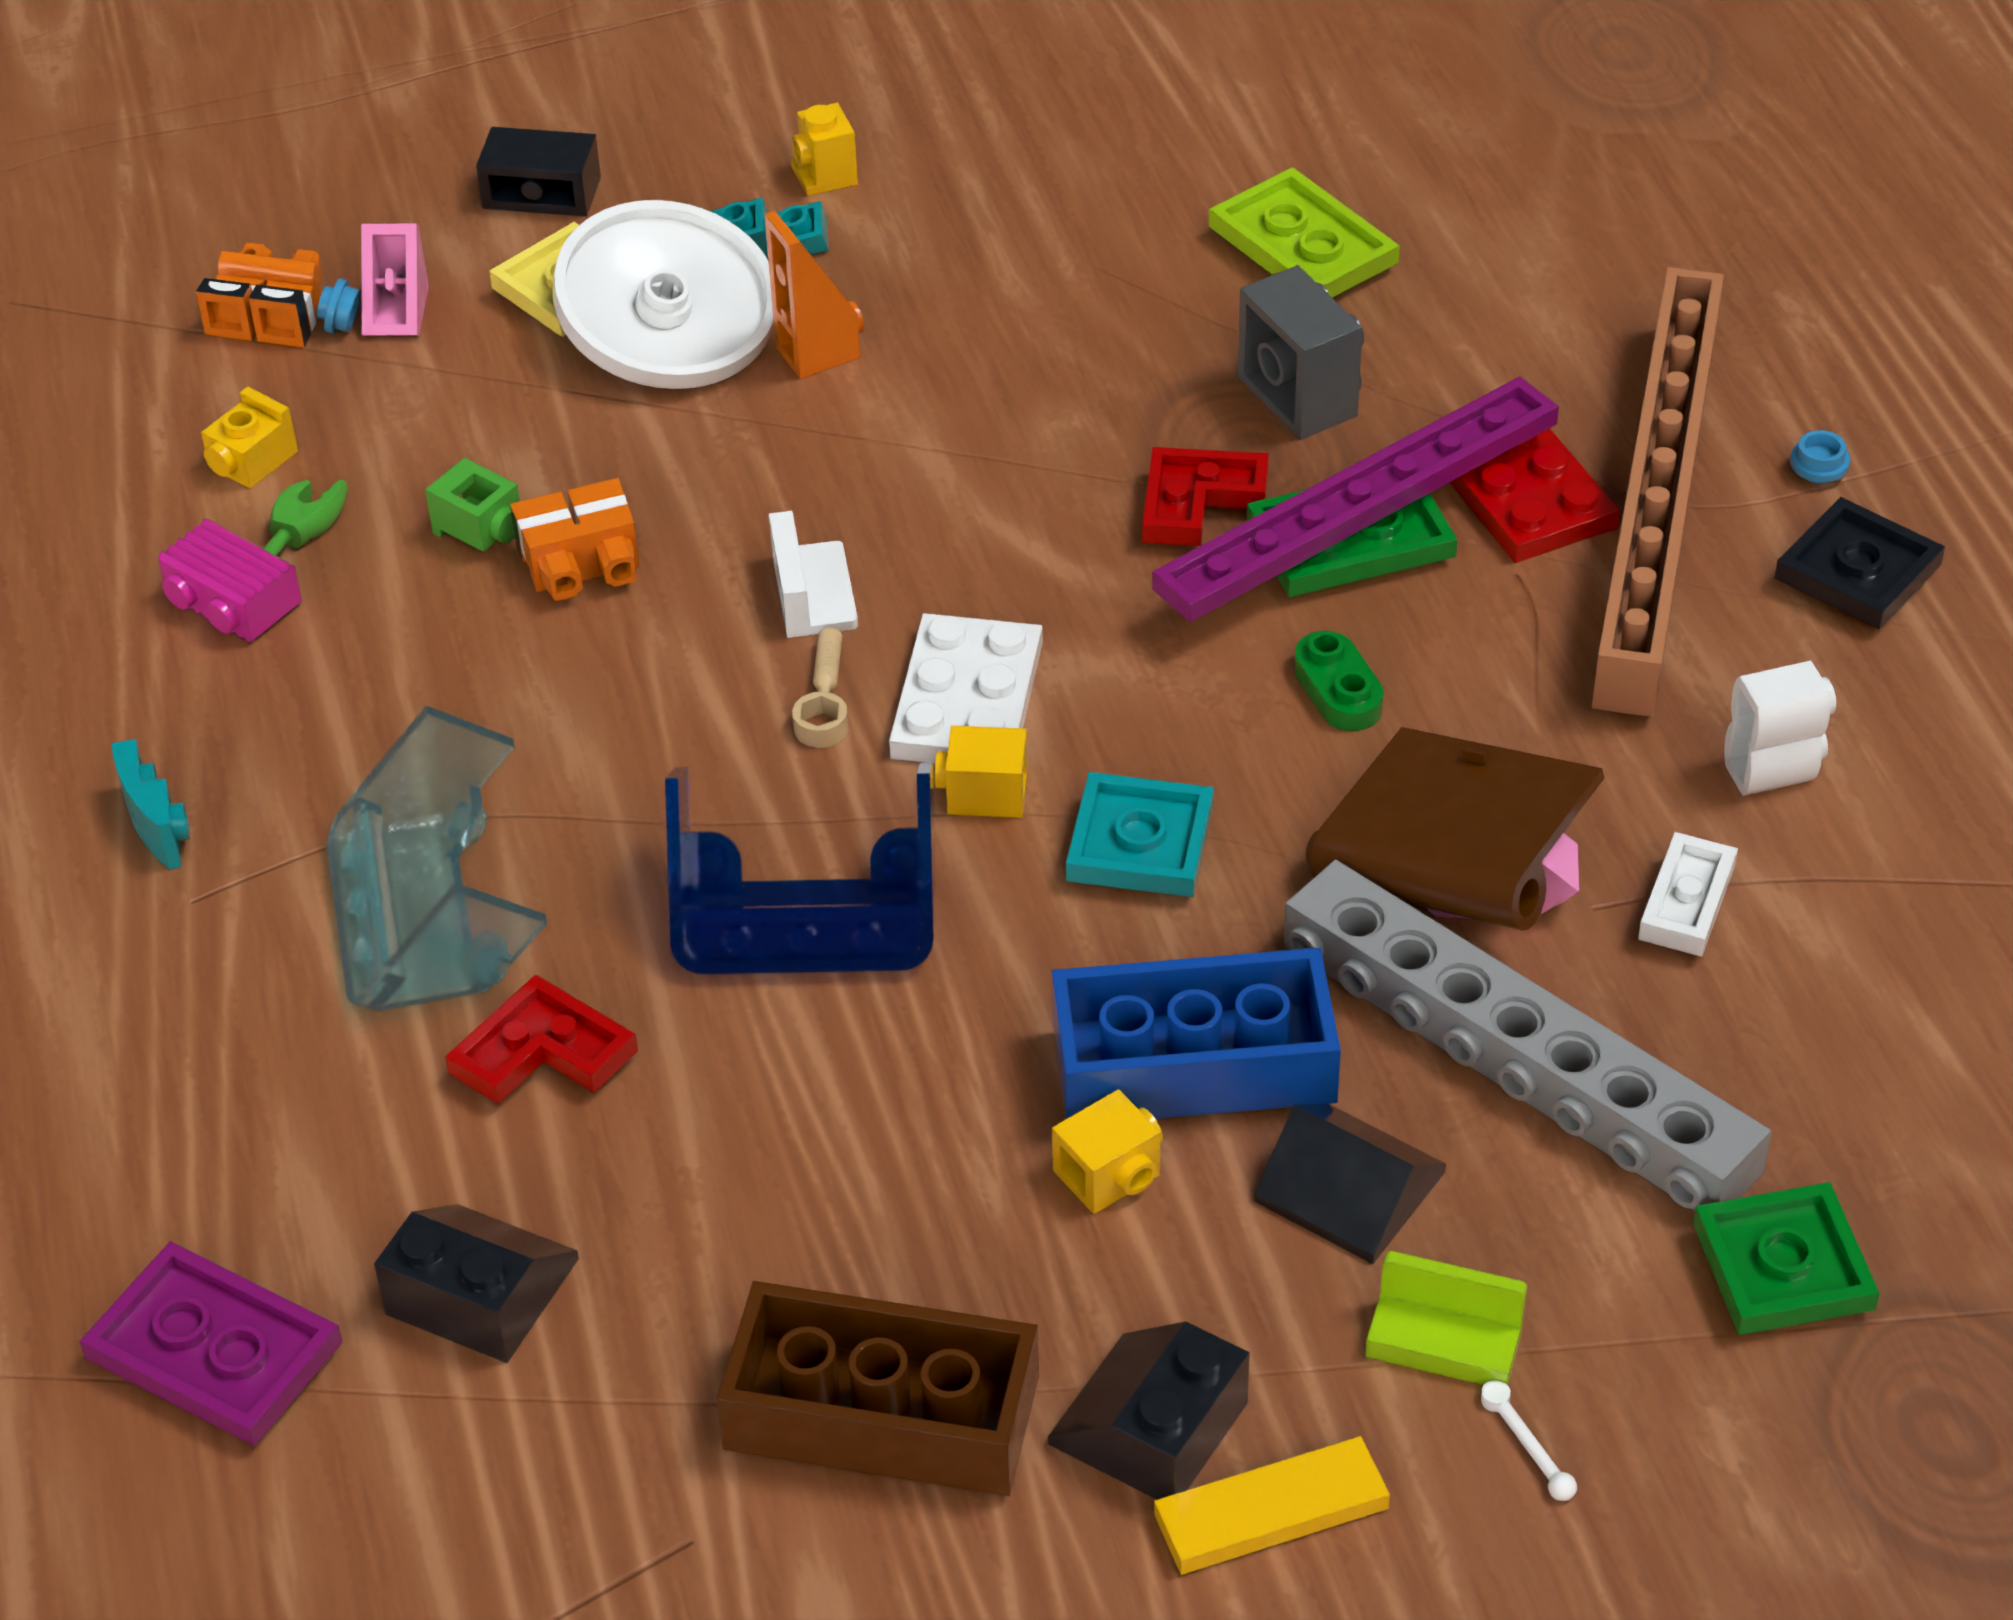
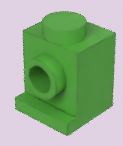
[425,457,520,552]

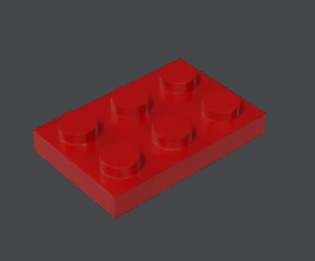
[1449,428,1620,563]

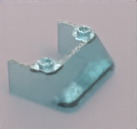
[327,705,547,1011]

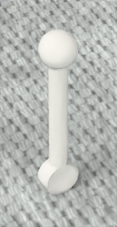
[1481,1380,1577,1501]

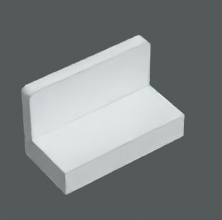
[769,511,858,638]

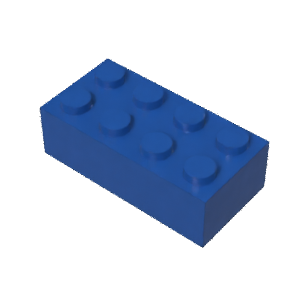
[1052,947,1341,1119]

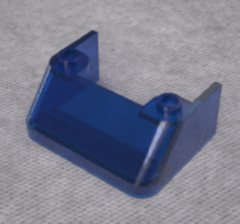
[665,762,935,974]

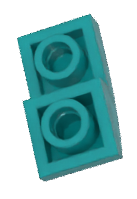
[711,197,829,259]
[111,739,190,869]

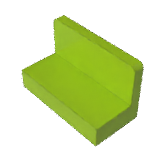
[1365,1251,1528,1385]

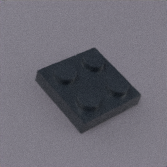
[1774,497,1945,630]

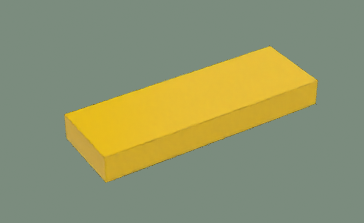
[1154,1436,1390,1575]

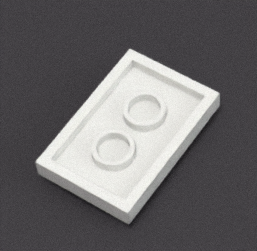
[889,613,1043,763]

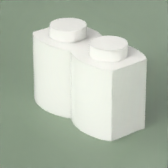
[1724,661,1836,796]

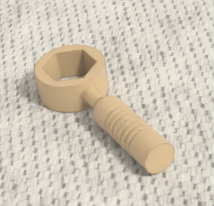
[792,627,849,748]

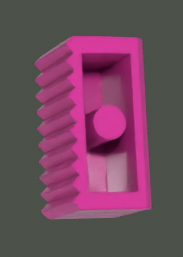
[158,518,302,643]

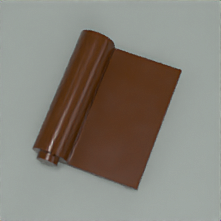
[1306,727,1604,931]

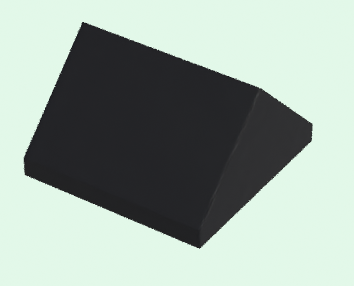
[1254,1104,1446,1264]

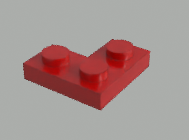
[1142,447,1269,546]
[445,974,638,1104]

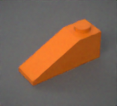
[764,210,864,379]

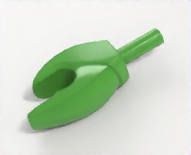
[263,480,348,556]

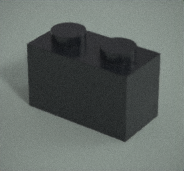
[476,127,601,216]

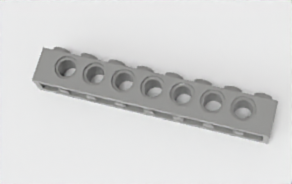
[1283,859,1772,1210]

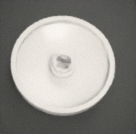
[552,200,774,389]

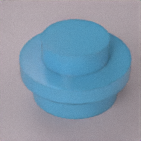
[317,278,361,334]
[1790,430,1850,484]

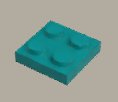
[1066,772,1214,897]

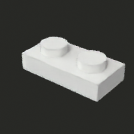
[1638,832,1738,957]

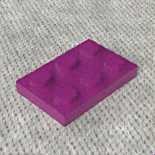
[79,1241,343,1446]

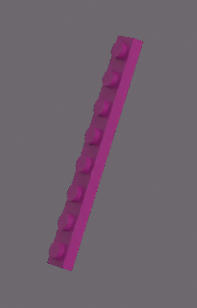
[1152,376,1559,622]

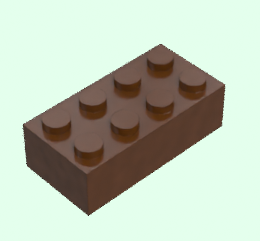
[716,1281,1039,1496]

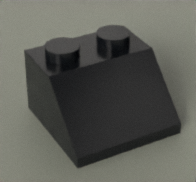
[374,1204,579,1363]
[1048,1321,1250,1500]

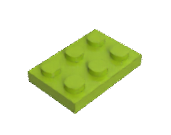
[1209,167,1400,298]

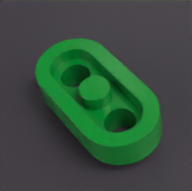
[1294,631,1384,731]

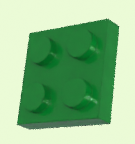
[1693,1182,1880,1335]

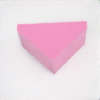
[361,223,429,336]

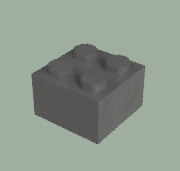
[1238,265,1364,440]

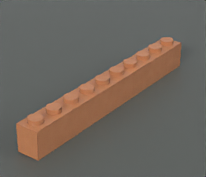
[1592,267,1724,717]

